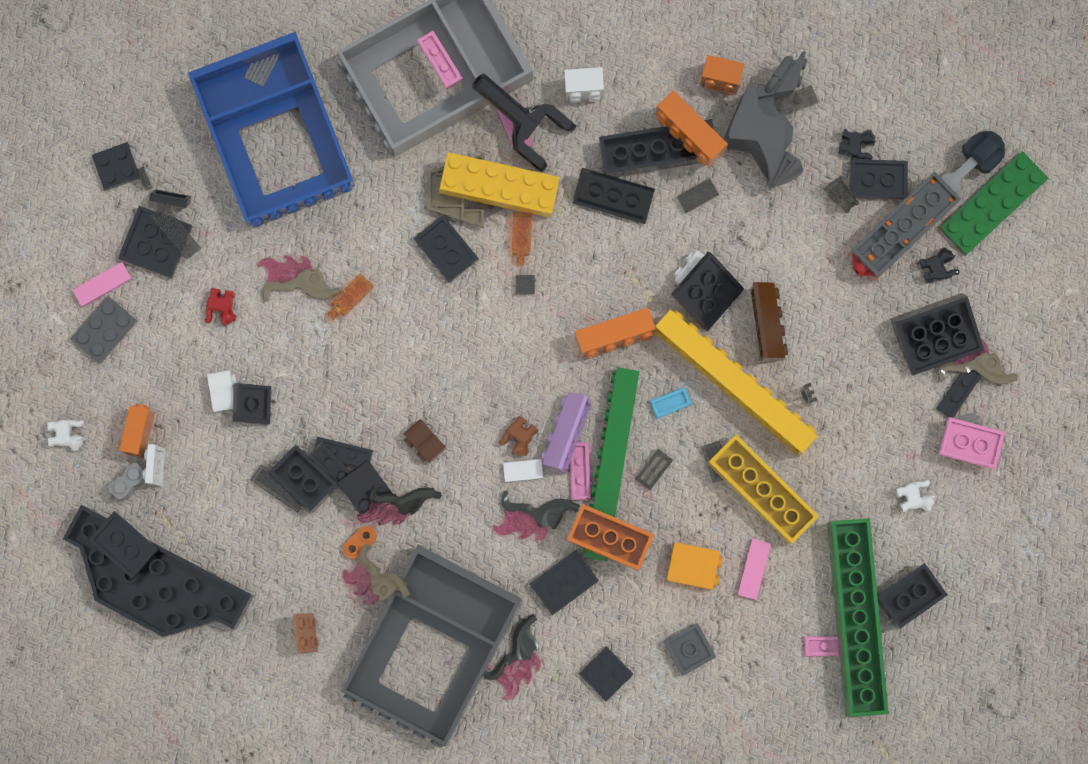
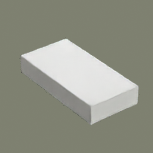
[503,459,543,483]

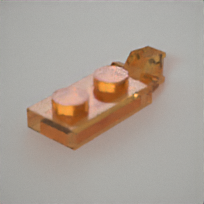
[512,212,533,266]
[327,273,374,321]

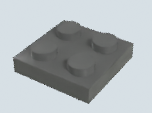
[664,623,716,676]

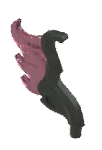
[356,485,442,525]
[493,491,580,541]
[484,614,541,700]

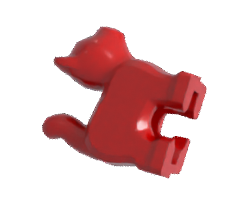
[205,288,236,326]

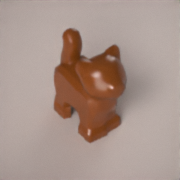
[499,416,538,456]

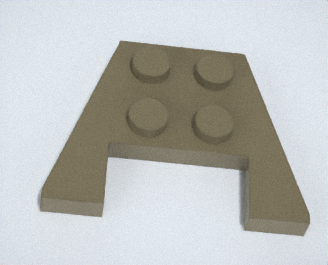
[427,154,485,228]

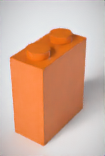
[119,403,155,458]

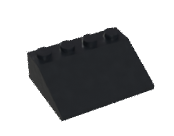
[890,293,984,376]

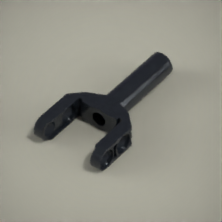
[472,73,577,172]

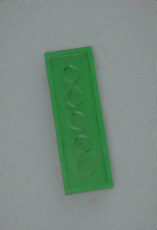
[939,151,1049,256]

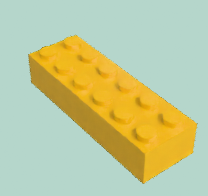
[439,152,560,218]
[707,434,819,545]

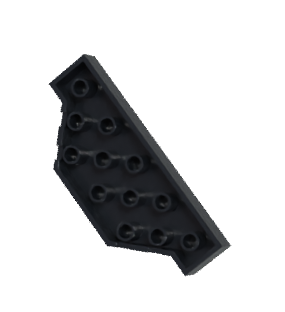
[63,505,254,637]

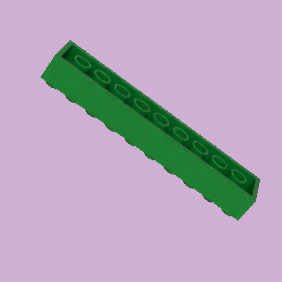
[827,518,889,717]

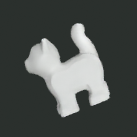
[47,420,86,451]
[895,480,935,513]

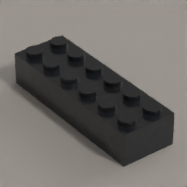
[599,119,714,177]

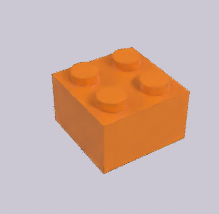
[700,55,744,95]

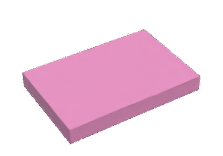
[939,417,1005,470]

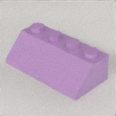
[541,392,592,474]

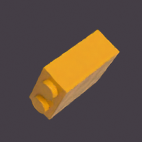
[666,542,723,590]

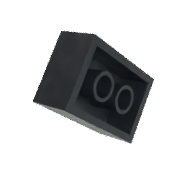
[269,445,338,515]
[877,563,947,629]

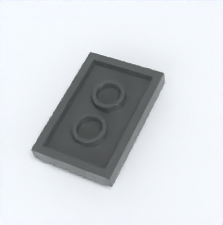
[71,296,138,364]

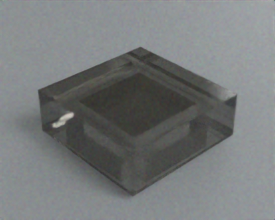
[137,167,153,190]
[516,275,535,295]

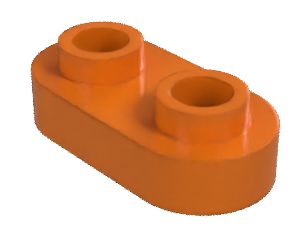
[343,526,377,559]

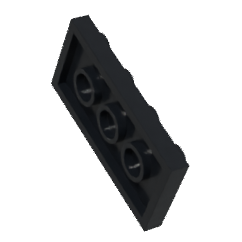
[572,168,655,224]

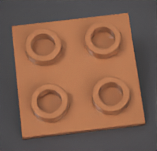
[293,613,319,654]

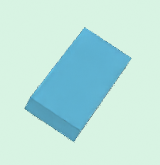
[649,387,692,419]

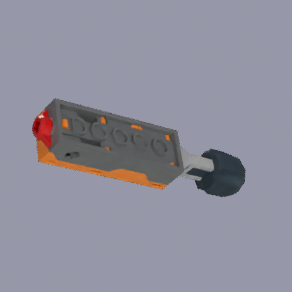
[848,131,1005,281]

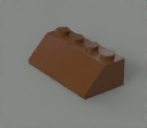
[750,282,788,363]

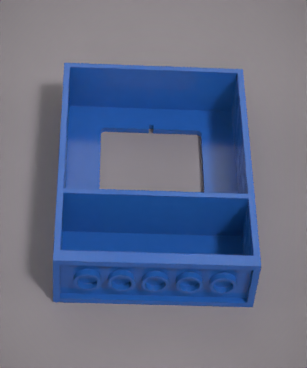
[188,32,355,228]

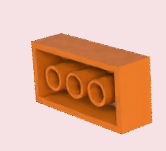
[655,90,728,168]
[575,307,656,359]
[567,504,654,571]

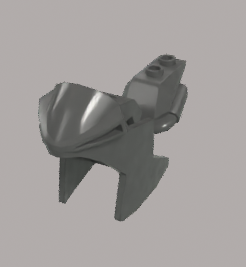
[724,51,807,188]

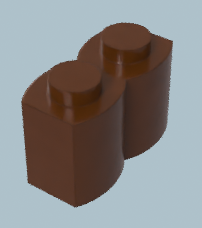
[404,419,447,463]

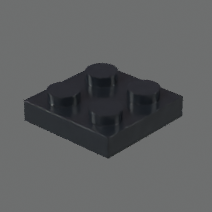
[92,142,141,191]
[233,383,271,425]
[579,646,634,701]

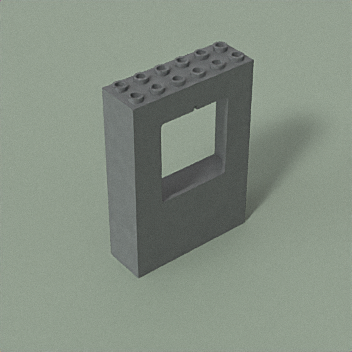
[341,545,523,748]

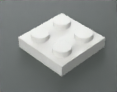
[143,444,166,487]

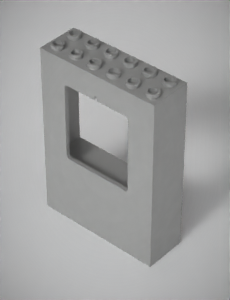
[337,0,533,157]

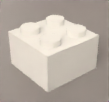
[564,67,604,103]

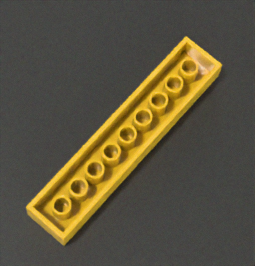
[655,309,818,457]

